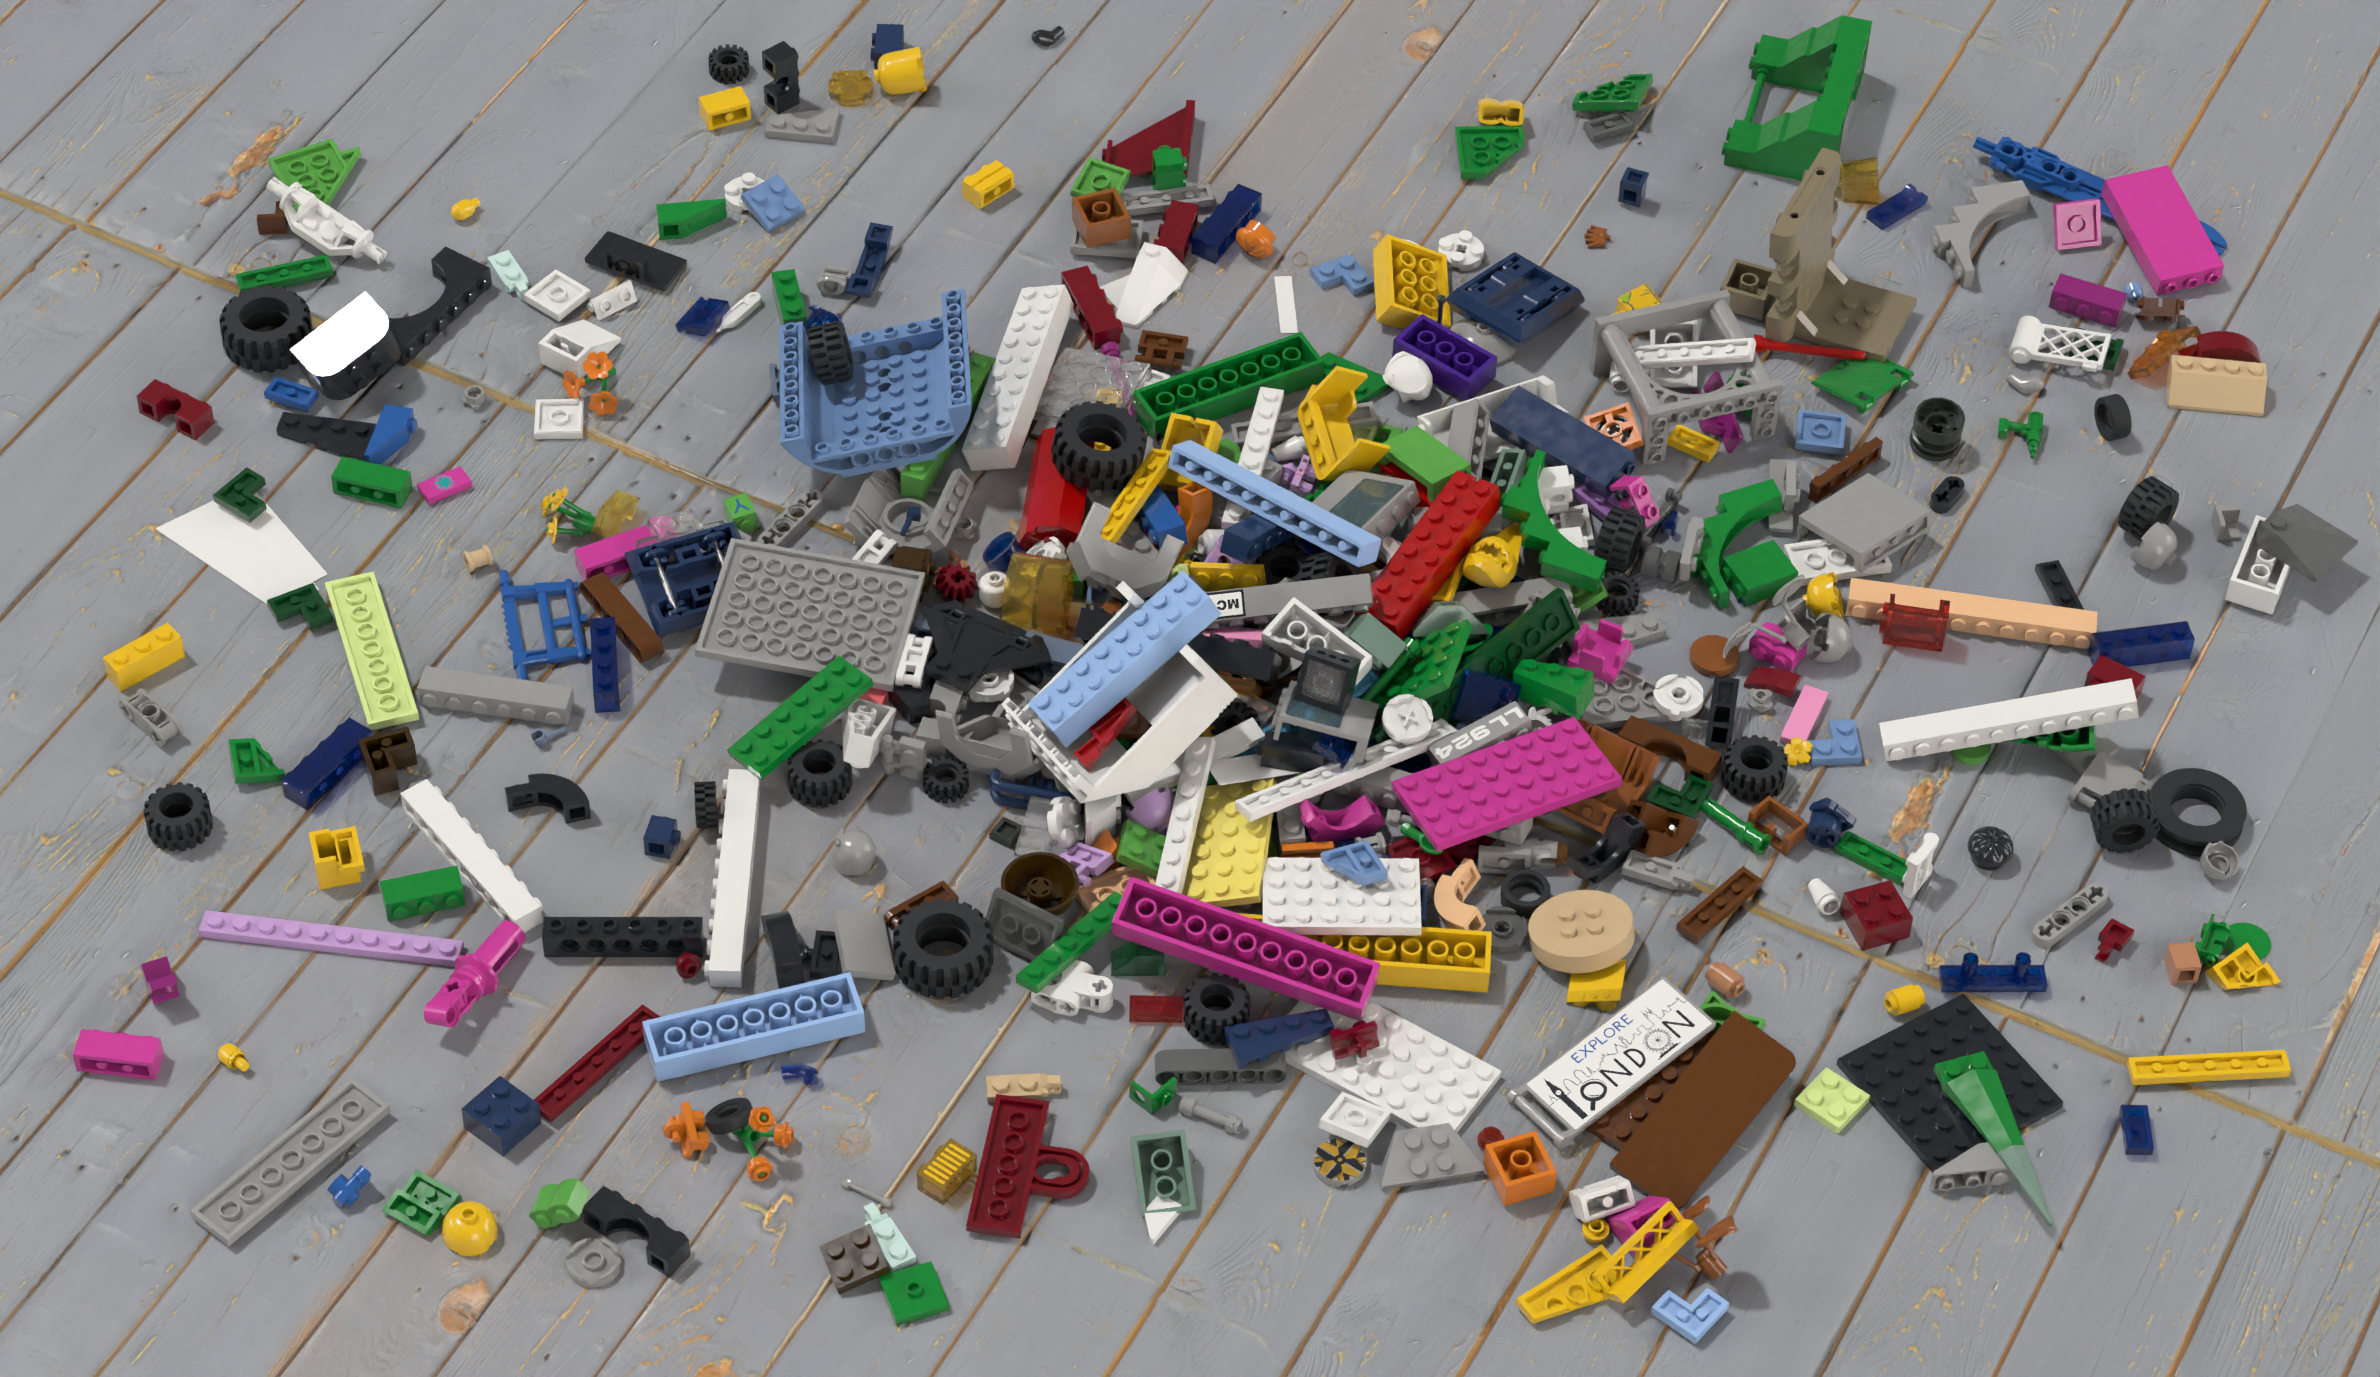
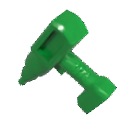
[1997,411,2043,459]

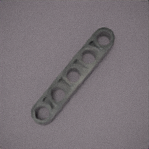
[1154,1048,1287,1085]

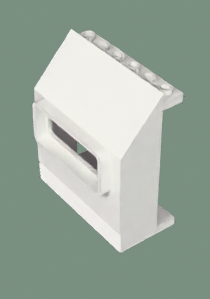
[1001,581,1238,803]

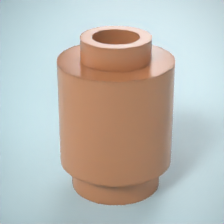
[1705,962,1745,999]

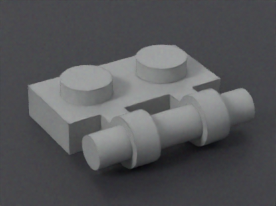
[880,734,927,781]

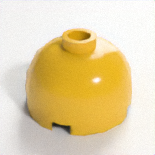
[1803,572,1844,619]
[442,1201,498,1257]

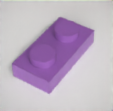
[1574,485,1621,521]

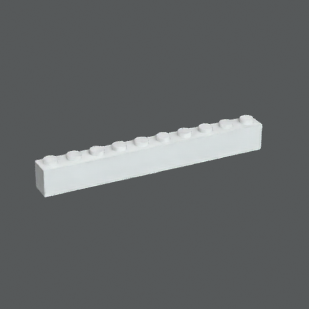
[1879,678,2139,762]
[704,769,761,988]

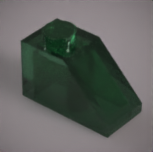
[1111,941,1165,976]

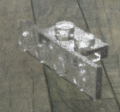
[635,509,725,549]

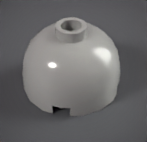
[2130,521,2177,570]
[1807,612,1853,663]

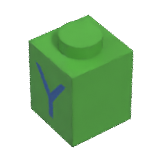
[723,493,757,533]

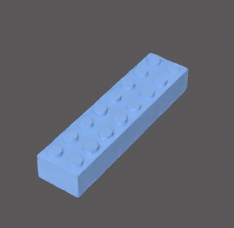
[1028,571,1221,748]
[642,972,865,1082]

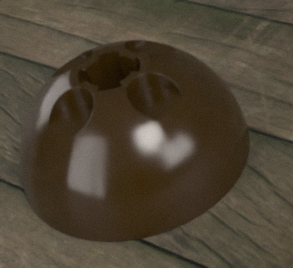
[1001,852,1079,916]

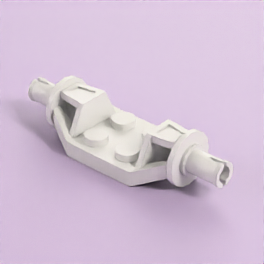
[266,177,387,264]

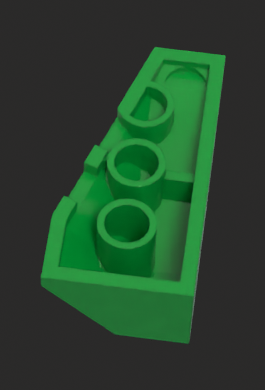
[2007,725,2096,752]

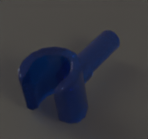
[1661,510,1678,537]

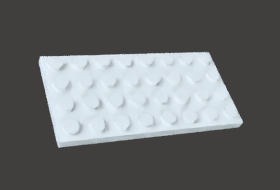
[1285,1000,1502,1133]

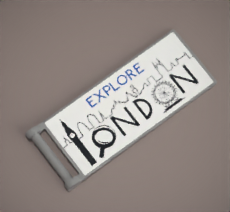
[1506,977,1716,1149]

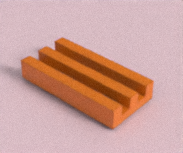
[1281,841,1334,858]

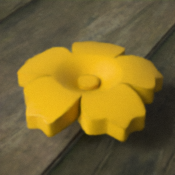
[1783,737,1813,767]

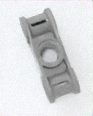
[118,688,183,747]

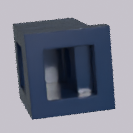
[1618,167,1649,207]

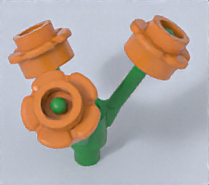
[732,1106,794,1181]

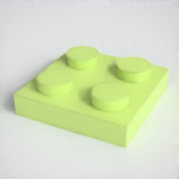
[1794,1067,1870,1134]

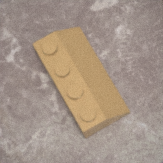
[2167,355,2267,417]

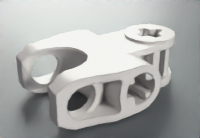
[1031,960,1113,1016]

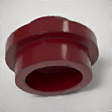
[675,953,702,979]

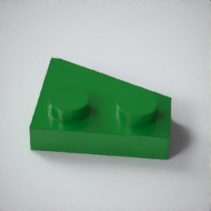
[228,738,285,784]

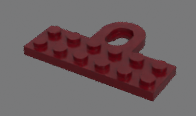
[966,1094,1089,1239]

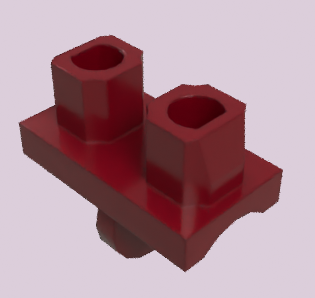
[1329,1020,1380,1061]

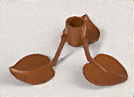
[1637,1195,1738,1292]

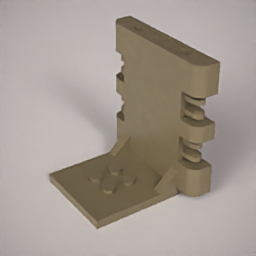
[1765,148,1917,363]

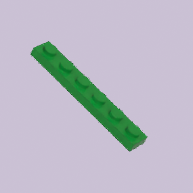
[1016,891,1123,994]

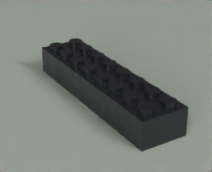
[1074,605,1282,688]

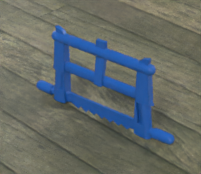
[499,570,592,680]

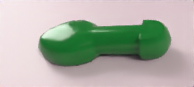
[1400,823,1444,855]

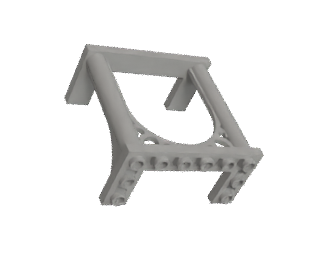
[1590,289,1783,466]

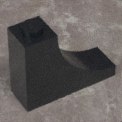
[1257,710,1332,773]

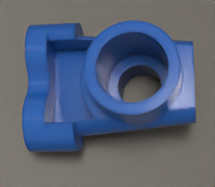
[327,1165,372,1208]

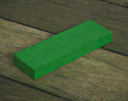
[1834,830,1908,886]

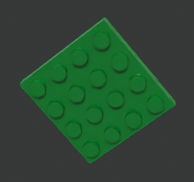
[1372,619,1473,719]

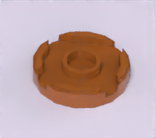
[1689,635,1739,677]

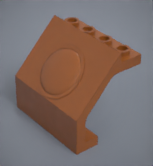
[1555,716,1661,834]

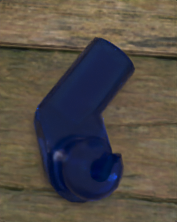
[781,1064,819,1085]

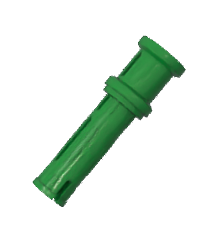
[1701,798,1772,855]

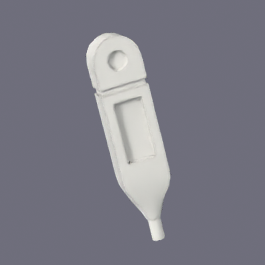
[716,292,761,333]

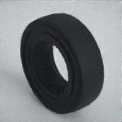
[705,1098,753,1135]

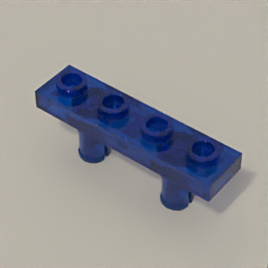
[1938,952,2048,992]

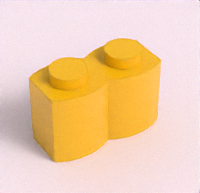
[1477,98,1524,126]

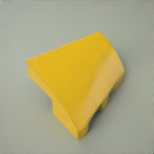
[2205,943,2281,990]

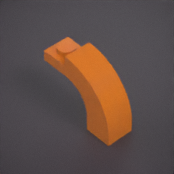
[1148,481,1213,556]

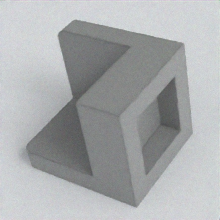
[2211,503,2241,541]

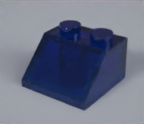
[1452,669,1522,724]

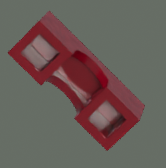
[136,379,214,440]

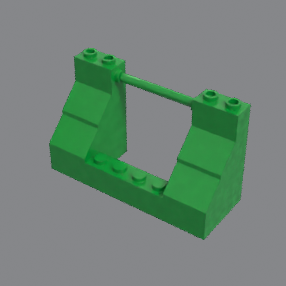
[1721,15,1873,181]

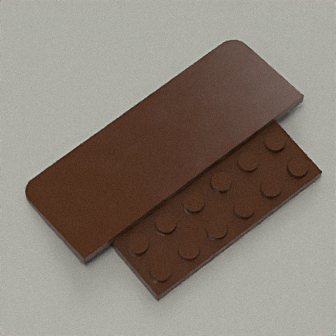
[1585,1010,1796,1209]

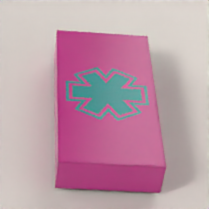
[417,466,472,505]

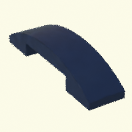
[846,222,893,298]

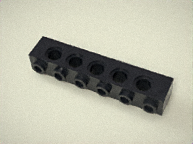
[542,917,704,957]

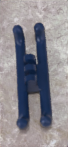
[990,769,1084,815]

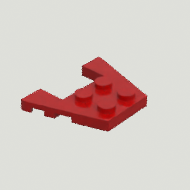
[1073,697,1137,771]

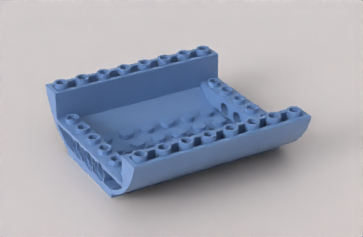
[779,288,972,478]

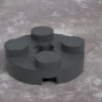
[1482,906,1528,954]

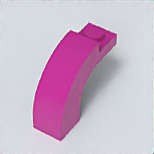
[1298,795,1386,845]

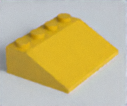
[1373,234,1451,329]

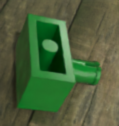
[1152,145,1187,191]

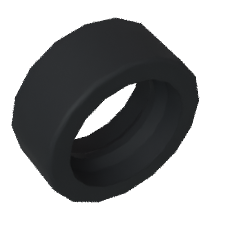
[2094,394,2132,441]
[1500,869,1551,919]

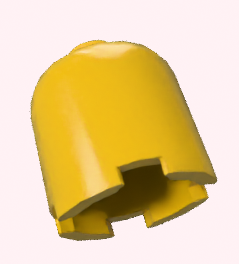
[874,47,927,95]

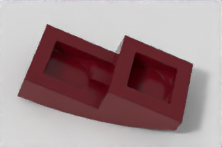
[1743,667,1801,698]

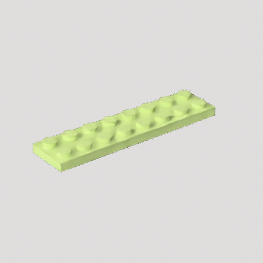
[325,571,419,731]

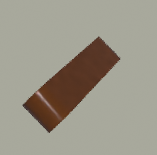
[579,572,664,663]

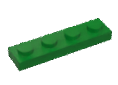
[235,254,333,292]

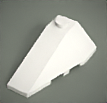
[1115,242,1188,328]

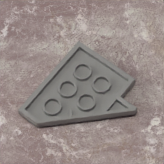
[1581,667,1682,729]

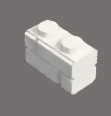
[1569,1175,1635,1223]

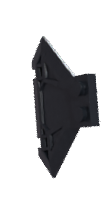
[923,601,1051,693]

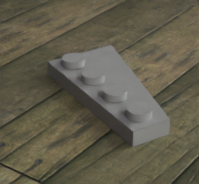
[1563,613,1666,655]

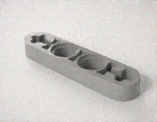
[757,489,823,547]
[2031,883,2109,948]

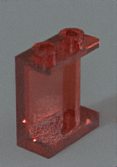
[1879,593,1950,652]

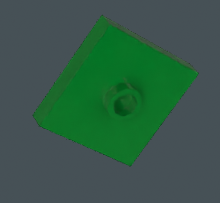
[879,1261,949,1325]

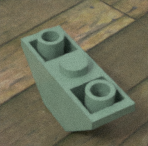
[1409,601,1487,640]

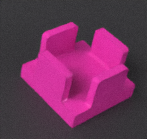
[1567,619,1633,684]

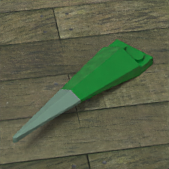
[1934,1051,2053,1227]

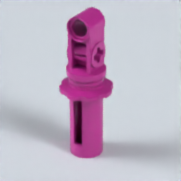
[424,920,526,1028]

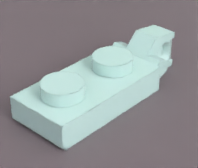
[487,250,529,301]
[863,1203,916,1273]

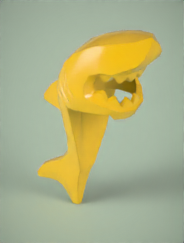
[1462,522,1522,588]

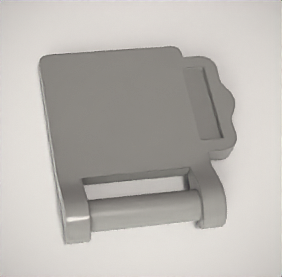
[2067,751,2150,809]

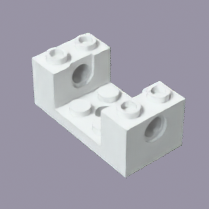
[1537,465,1588,578]

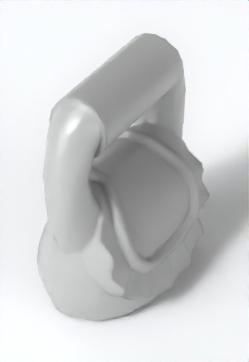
[816,265,852,295]

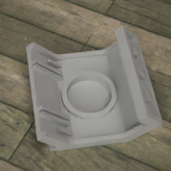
[843,468,975,554]

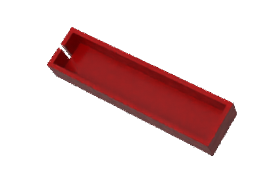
[1354,470,1501,640]

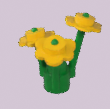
[540,486,596,544]

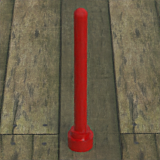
[1754,334,1866,360]

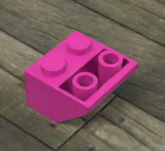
[1605,1195,1684,1258]

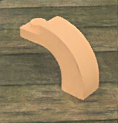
[1434,858,1486,931]

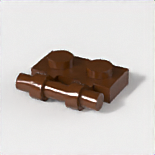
[1134,330,1189,372]

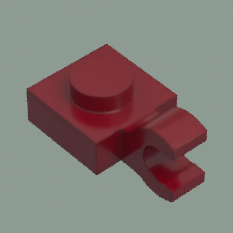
[2095,918,2135,963]

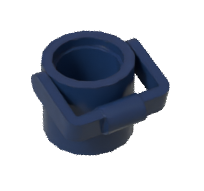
[1806,798,1857,848]

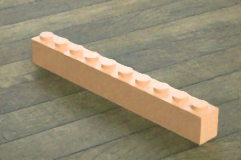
[1846,578,2098,650]

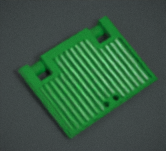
[1811,358,1914,414]

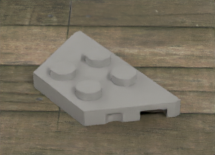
[1380,1123,1484,1190]

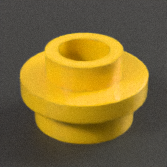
[1582,1218,1610,1244]

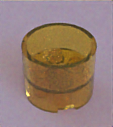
[1002,552,1076,634]

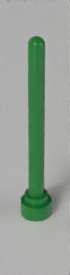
[1337,637,1423,728]

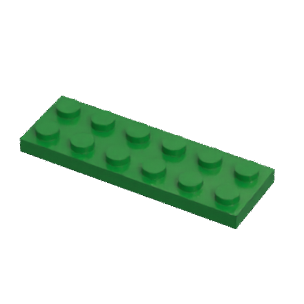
[727,656,874,779]

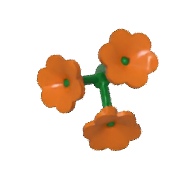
[562,351,618,416]

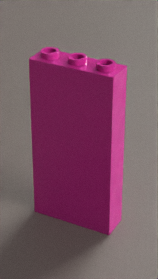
[2101,165,2224,296]

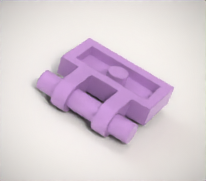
[1060,842,1115,887]

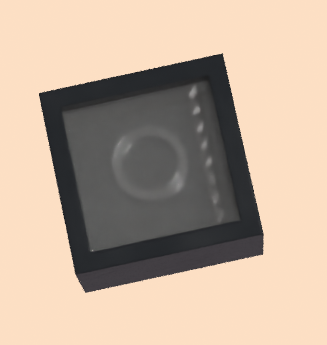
[1293,644,1361,715]

